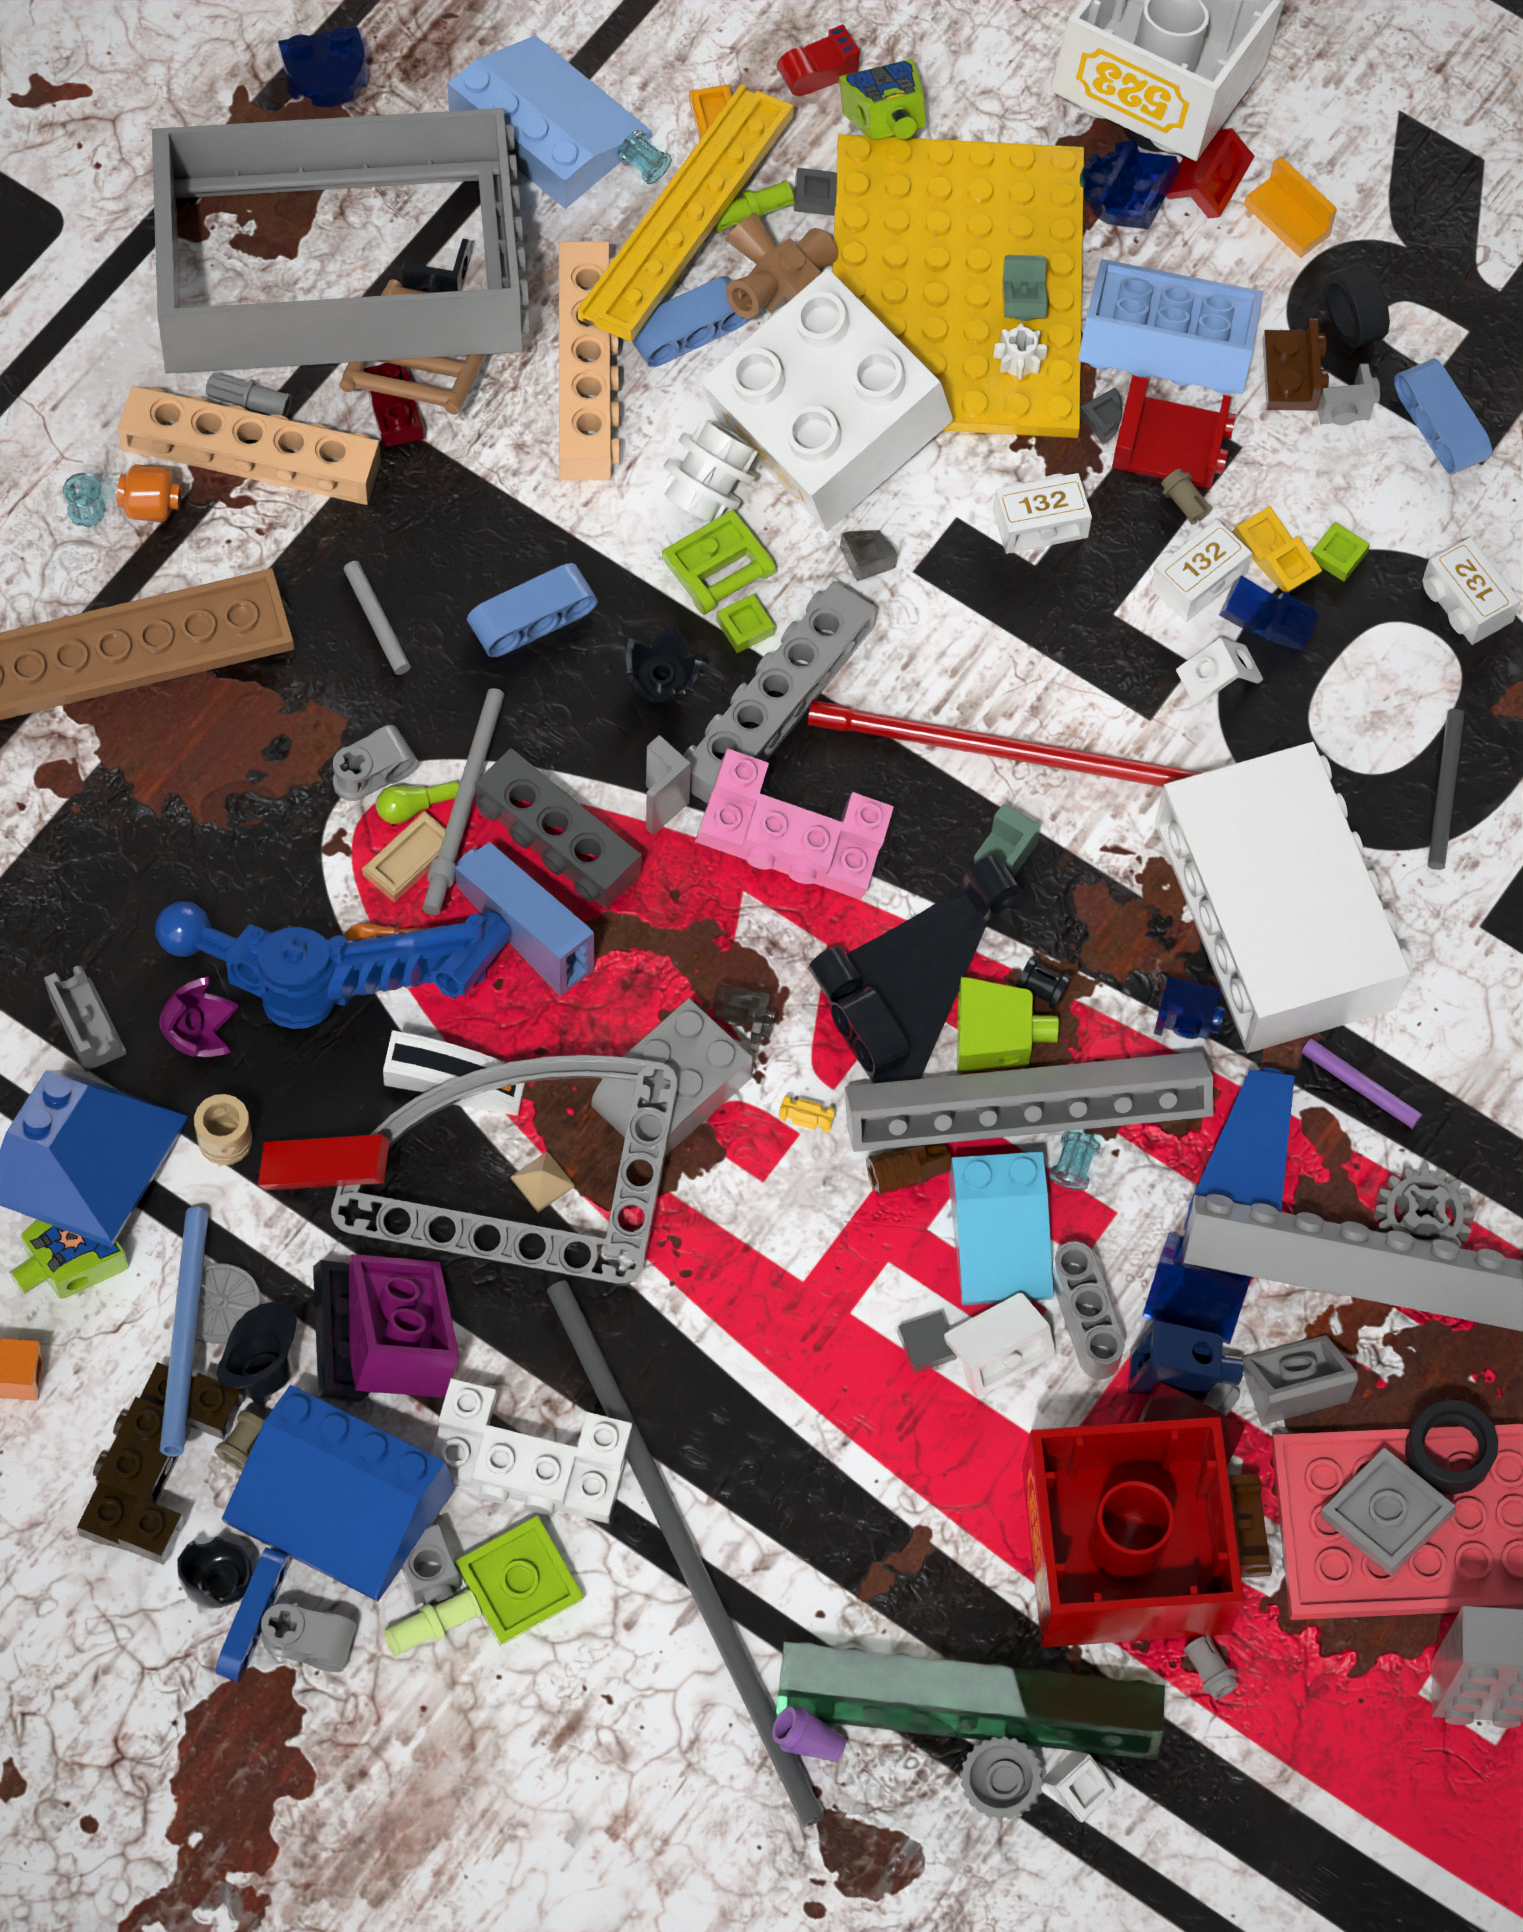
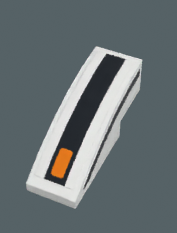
[383,1030,525,1116]

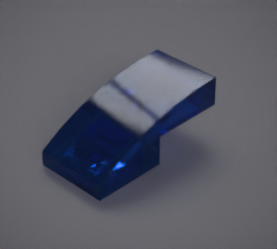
[1219,575,1320,650]

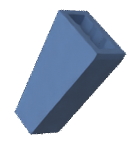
[455,842,594,997]

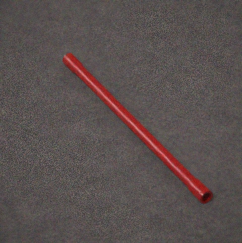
[807,700,1204,787]

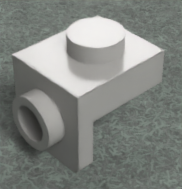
[1317,363,1380,425]

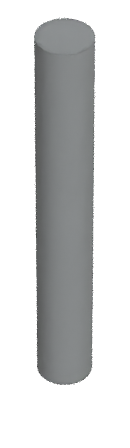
[343,561,411,675]

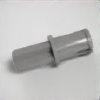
[206,373,292,417]

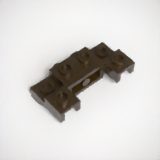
[77,1362,243,1565]

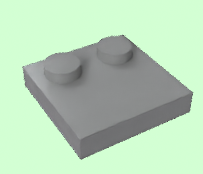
[1321,1447,1456,1577]

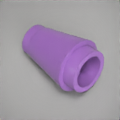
[772,1706,846,1762]

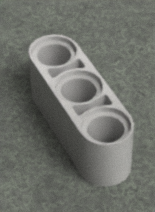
[1052,1241,1125,1380]

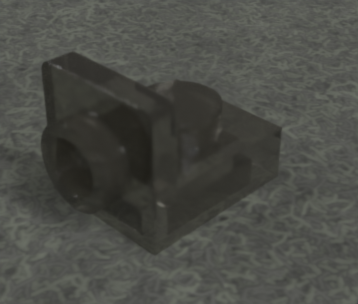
[713,982,776,1051]

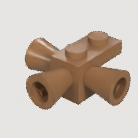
[725,212,838,319]

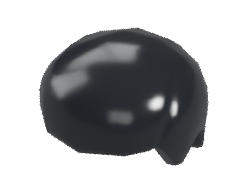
[177,1536,252,1609]

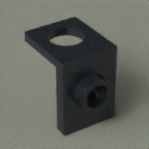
[402,238,470,293]

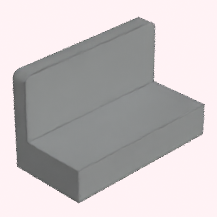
[646,735,691,835]

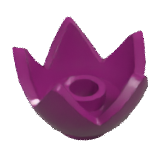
[160,976,239,1057]

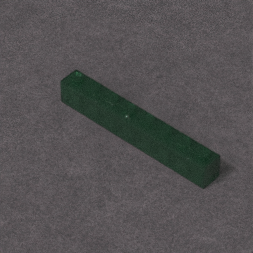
[776,1642,1165,1760]

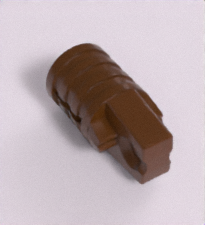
[866,1143,951,1196]

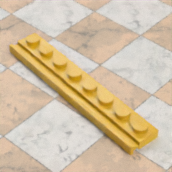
[577,84,793,342]

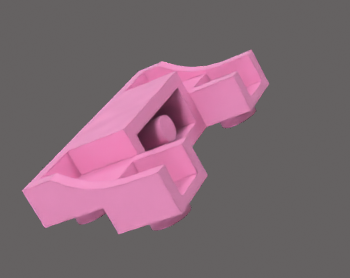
[695,748,894,900]

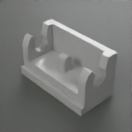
[44,966,126,1072]

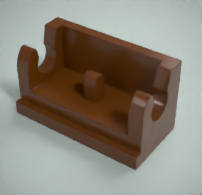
[1228,1474,1272,1578]

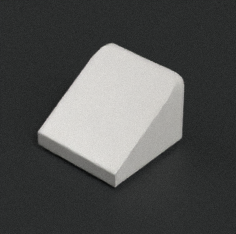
[1043,1750,1116,1822]

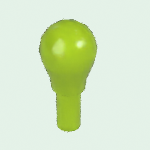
[376,780,459,824]

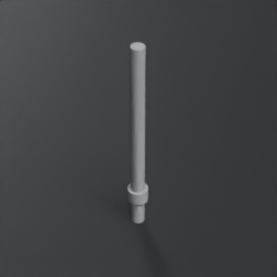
[422,688,505,915]

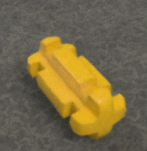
[779,1095,835,1133]

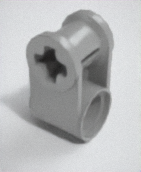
[333,725,419,801]
[261,1603,356,1673]

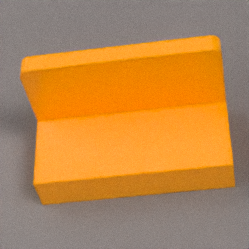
[1244,156,1337,258]

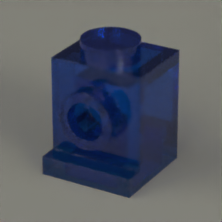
[1153,976,1225,1040]

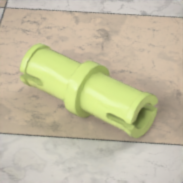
[382,1589,481,1657]

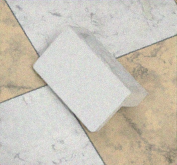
[944,1293,1056,1398]

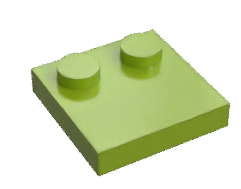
[454,1515,584,1647]

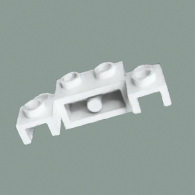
[431,1378,633,1524]

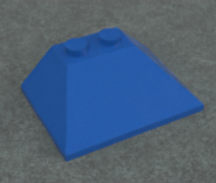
[0,1070,188,1247]

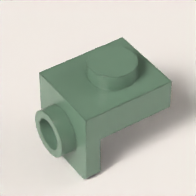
[1002,255,1047,321]

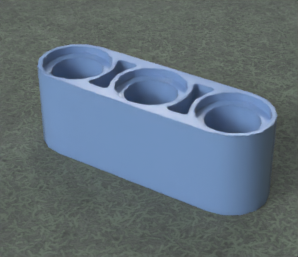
[632,276,749,367]
[1394,358,1492,474]
[467,563,598,657]

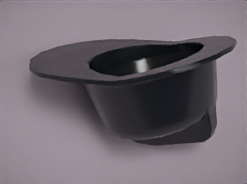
[216,1302,297,1406]

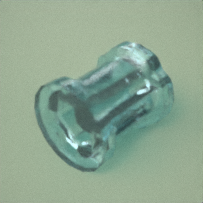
[617,130,672,184]
[63,473,106,527]
[1049,1131,1101,1190]

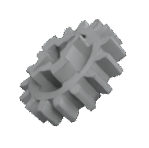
[1373,1165,1475,1248]

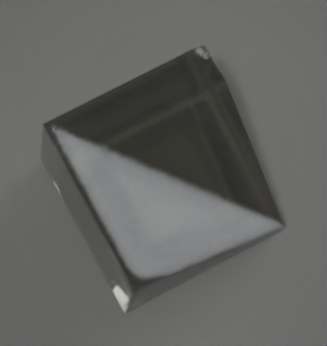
[840,530,898,582]

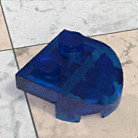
[278,27,369,106]
[1080,141,1181,230]

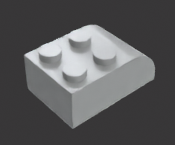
[591,998,753,1156]

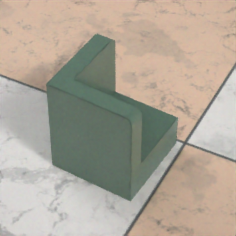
[974,803,1041,877]

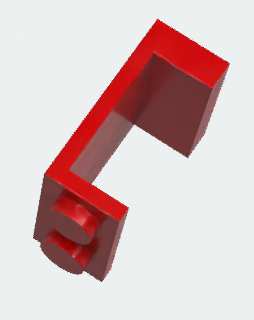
[1112,375,1236,489]

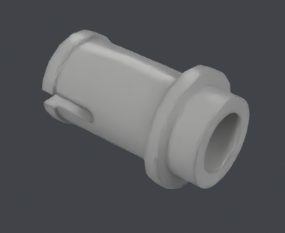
[1184,1636,1238,1700]

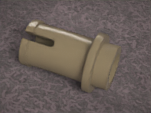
[1161,469,1213,525]

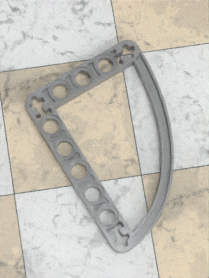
[331,1055,678,1285]

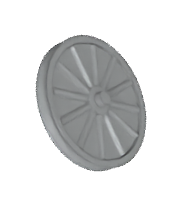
[196,1263,261,1344]

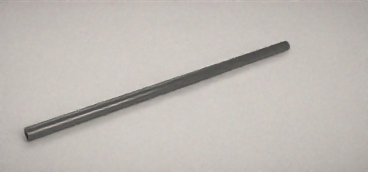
[547,1280,825,1827]

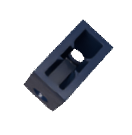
[1128,1320,1244,1399]

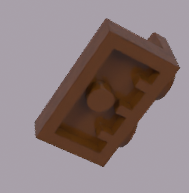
[1262,318,1329,411]

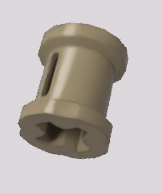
[214,1410,264,1472]

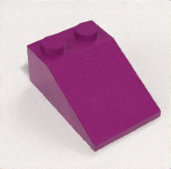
[349,1254,460,1398]

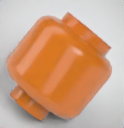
[117,464,182,523]

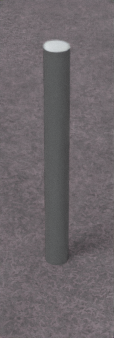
[1428,709,1465,870]

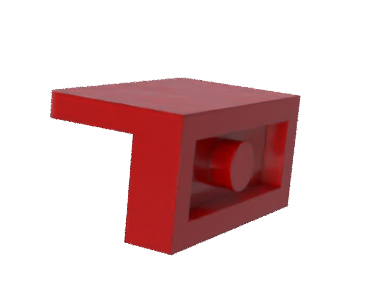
[1163,128,1255,219]

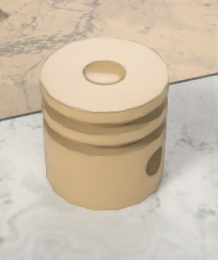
[194,1094,252,1165]

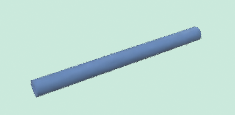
[160,1207,209,1457]

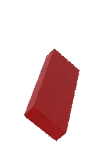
[258,1134,390,1190]

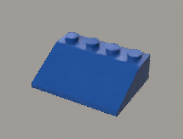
[222,1385,455,1602]

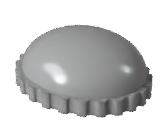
[960,1736,1044,1820]

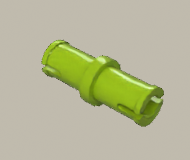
[714,180,795,233]

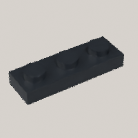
[313,1260,369,1402]

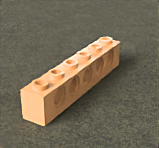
[559,242,619,481]
[117,385,381,505]

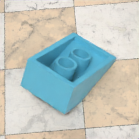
[948,1152,1054,1306]

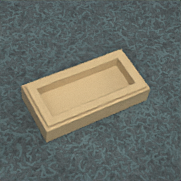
[362,811,446,903]

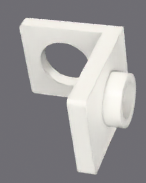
[1176,637,1263,705]

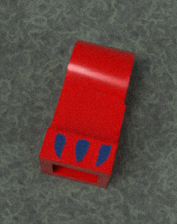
[776,24,860,96]

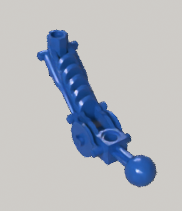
[155,901,511,1029]

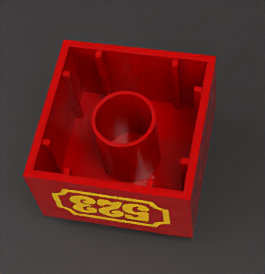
[1022,1417,1244,1648]

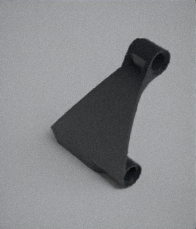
[808,854,1022,1084]

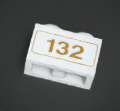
[993,473,1092,554]
[1151,519,1253,622]
[1422,537,1521,645]

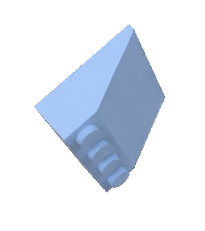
[447,35,652,209]
[1078,259,1264,394]

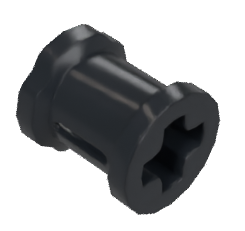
[1016,956,1073,1011]

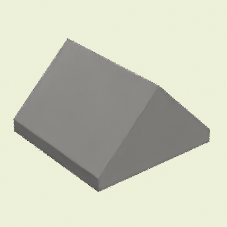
[1242,1335,1358,1426]

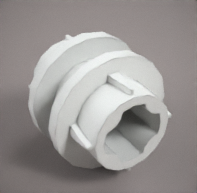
[661,420,758,522]

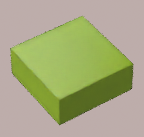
[1311,522,1370,582]
[716,594,775,653]

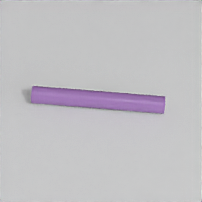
[1301,1038,1423,1129]

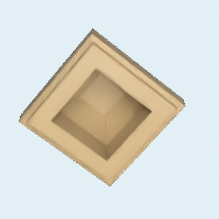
[511,1152,574,1213]

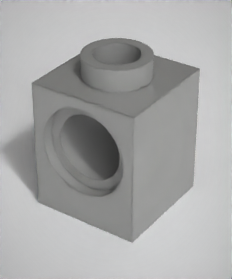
[401,1524,460,1606]

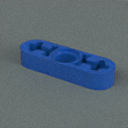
[215,1547,290,1682]

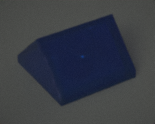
[1142,1232,1251,1344]

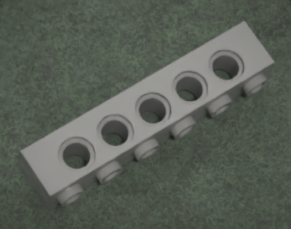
[683,580,876,803]

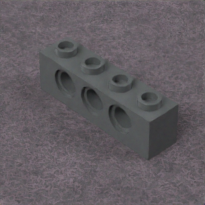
[475,748,642,909]

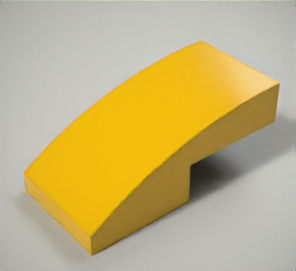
[1232,506,1322,594]

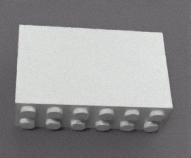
[1155,741,1412,1054]

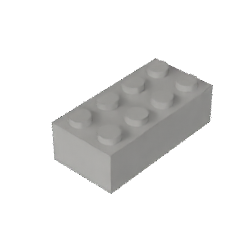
[1431,1606,1523,1728]

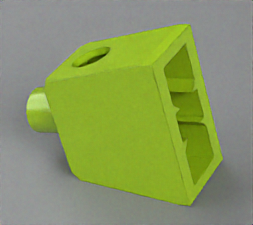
[957,977,1059,1074]

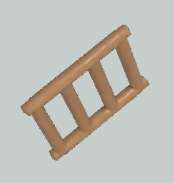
[339,279,486,415]

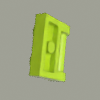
[662,509,776,615]

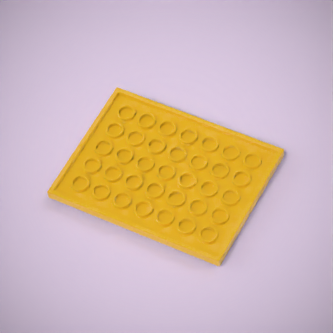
[832,134,1084,438]

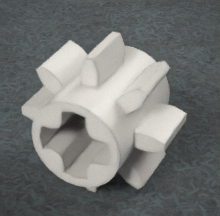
[993,324,1047,379]

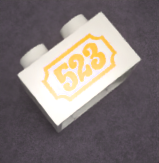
[1050,0,1285,161]
[700,268,953,532]

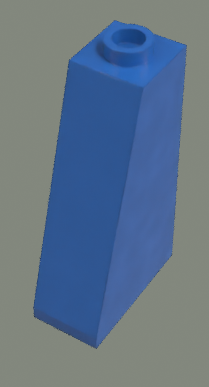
[1183,1068,1295,1230]

